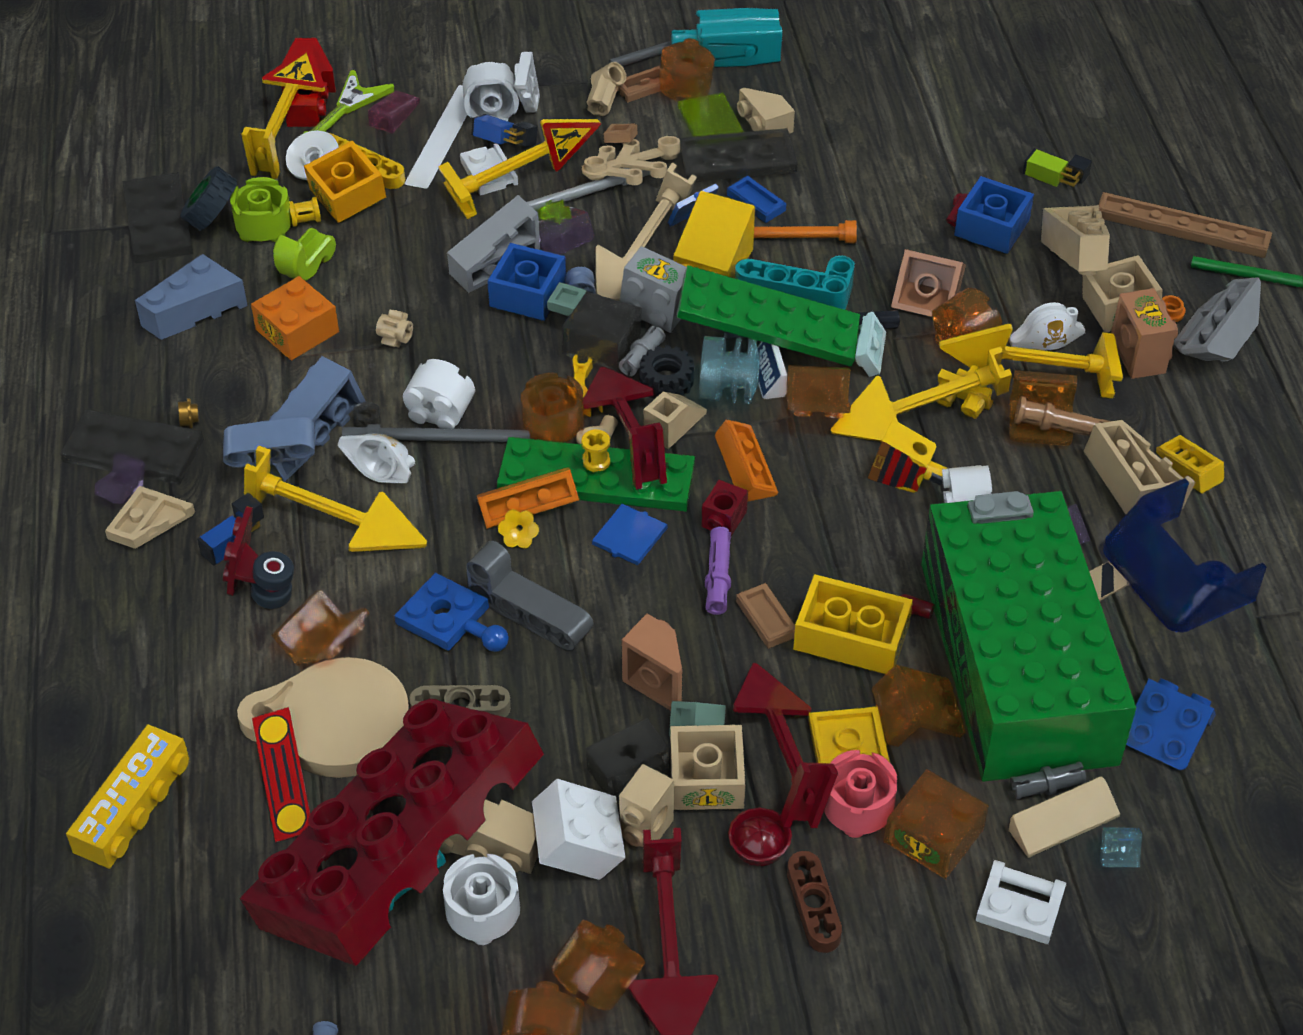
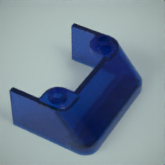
[1103,478,1267,633]

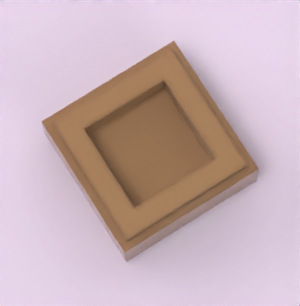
[603,123,638,143]

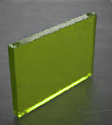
[678,93,746,149]

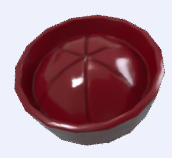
[728,807,792,866]

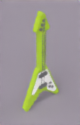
[303,70,394,134]

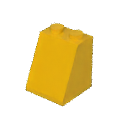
[673,191,755,278]

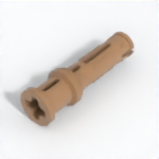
[1014,396,1111,436]

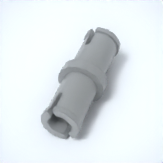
[619,326,665,376]

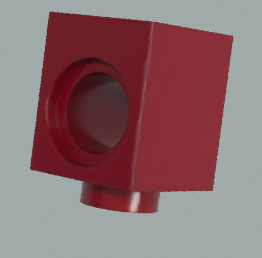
[701,480,748,536]

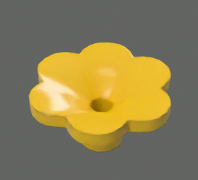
[498,509,539,548]

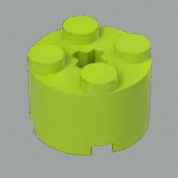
[230,177,292,242]

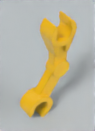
[571,354,603,417]

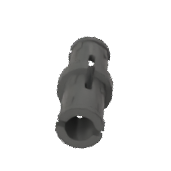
[1010,761,1086,800]

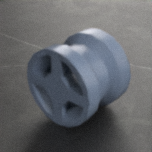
[565,267,596,303]

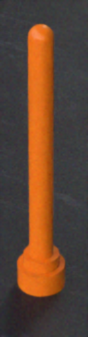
[754,220,857,243]

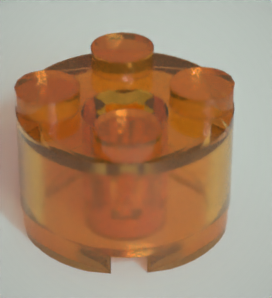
[659,38,715,102]
[932,288,1002,347]
[521,372,584,442]
[552,920,645,1010]
[501,981,585,1035]

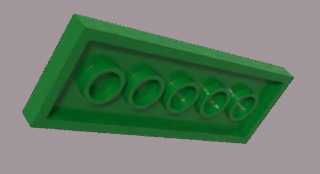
[676,265,860,366]
[497,437,695,512]

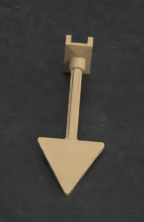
[595,163,697,310]

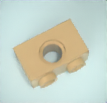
[619,764,674,847]

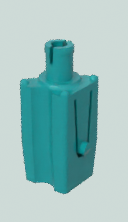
[671,8,782,68]

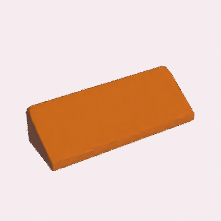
[715,420,779,502]
[477,467,579,528]

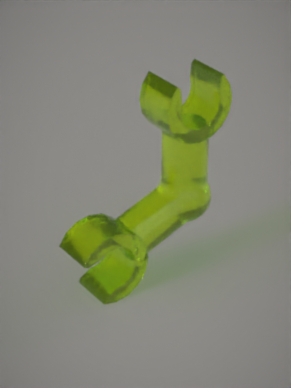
[538,199,572,223]

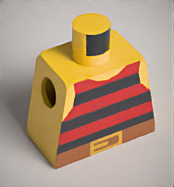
[868,419,947,493]

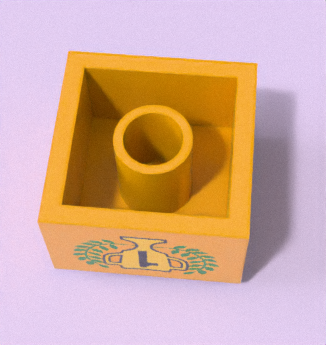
[304,140,386,223]

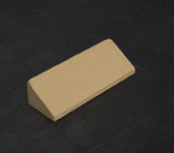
[1009,776,1120,858]

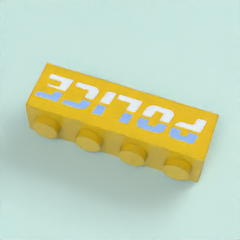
[66,724,189,869]

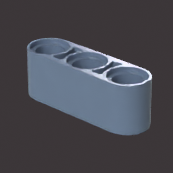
[223,417,315,467]

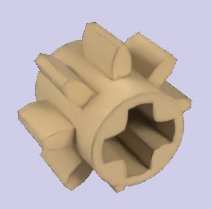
[376,309,413,348]

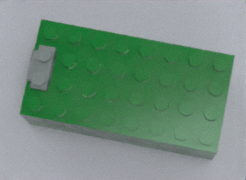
[921,491,1136,782]

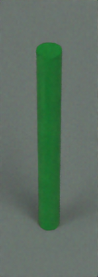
[1191,256,1303,288]

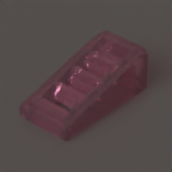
[368,91,420,133]

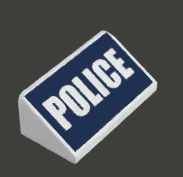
[751,342,787,399]

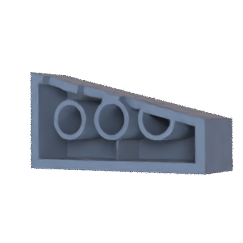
[255,356,367,482]

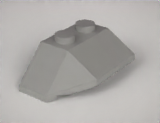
[1173,277,1261,361]

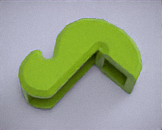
[273,228,336,281]

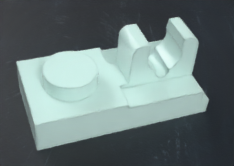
[855,312,886,377]

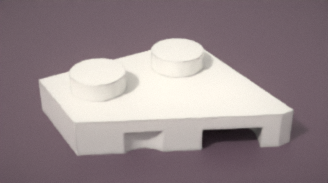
[515,52,540,113]

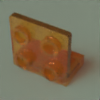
[872,664,966,747]

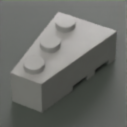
[447,195,540,293]

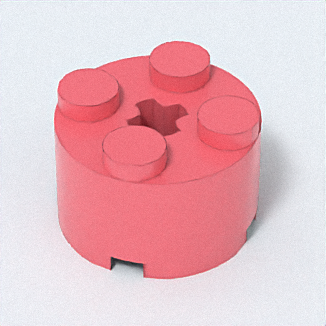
[824,750,897,838]

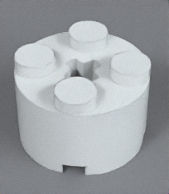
[463,62,519,121]
[403,359,475,429]
[942,465,992,503]
[443,854,520,945]

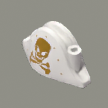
[1008,302,1085,350]
[338,433,415,483]

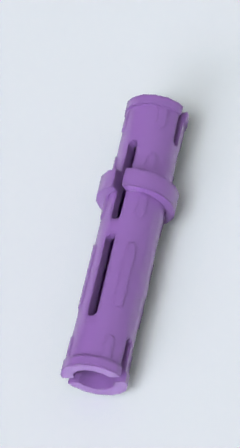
[705,527,731,615]

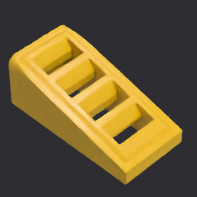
[1156,435,1224,493]

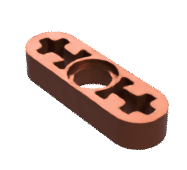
[787,851,842,953]

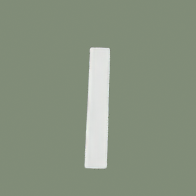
[405,85,467,189]

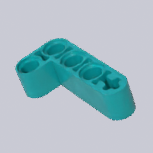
[735,256,855,310]

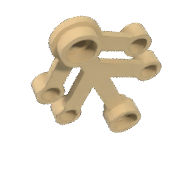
[582,136,680,185]

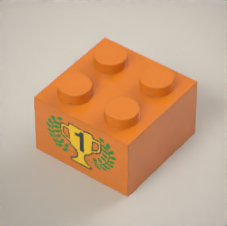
[251,276,339,361]

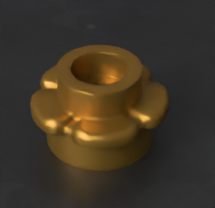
[178,398,199,429]

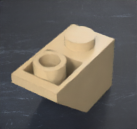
[737,88,795,142]
[644,391,707,449]

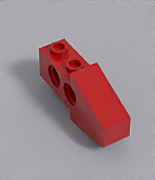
[281,38,336,127]

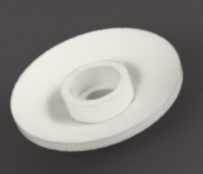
[286,130,339,180]

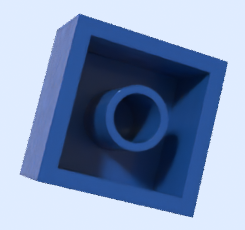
[954,176,1034,254]
[488,243,566,321]

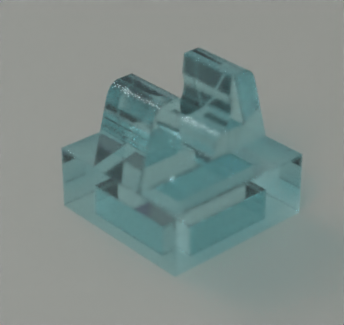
[1100,827,1142,868]

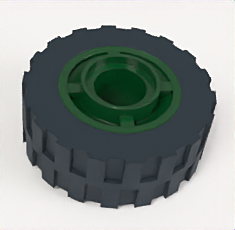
[180,166,237,231]

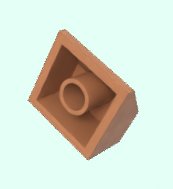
[891,249,966,321]
[622,613,682,711]

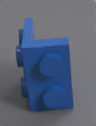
[1126,678,1216,770]

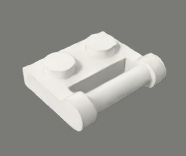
[976,860,1066,944]

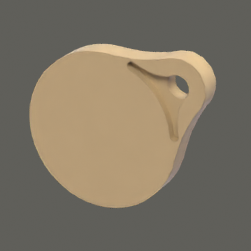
[237,657,409,778]

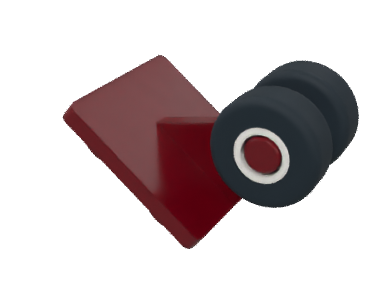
[223,506,294,609]

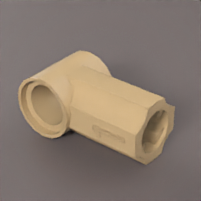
[586,62,626,116]

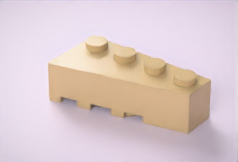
[1041,205,1110,275]

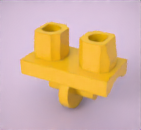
[936,365,993,419]

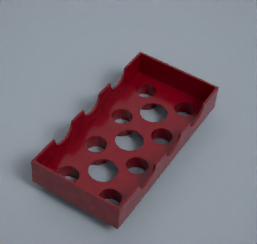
[239,698,544,966]

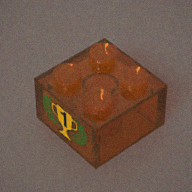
[884,769,989,879]

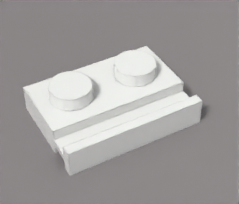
[460,143,518,195]

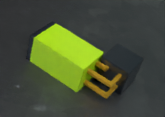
[1023,148,1092,187]

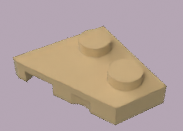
[105,486,195,549]

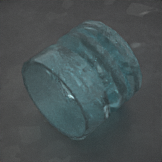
[699,336,760,404]

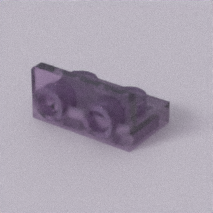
[539,207,595,255]

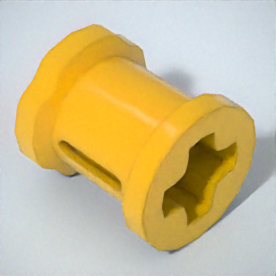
[289,197,321,227]
[581,429,610,472]

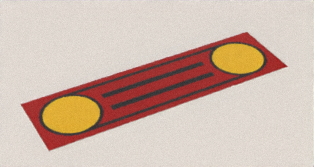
[252,707,310,842]

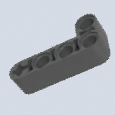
[466,541,594,651]

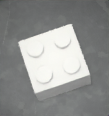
[532,779,625,880]

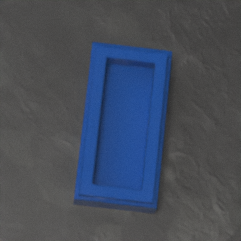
[727,176,786,223]

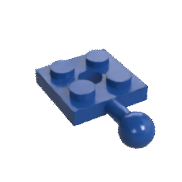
[394,573,509,652]

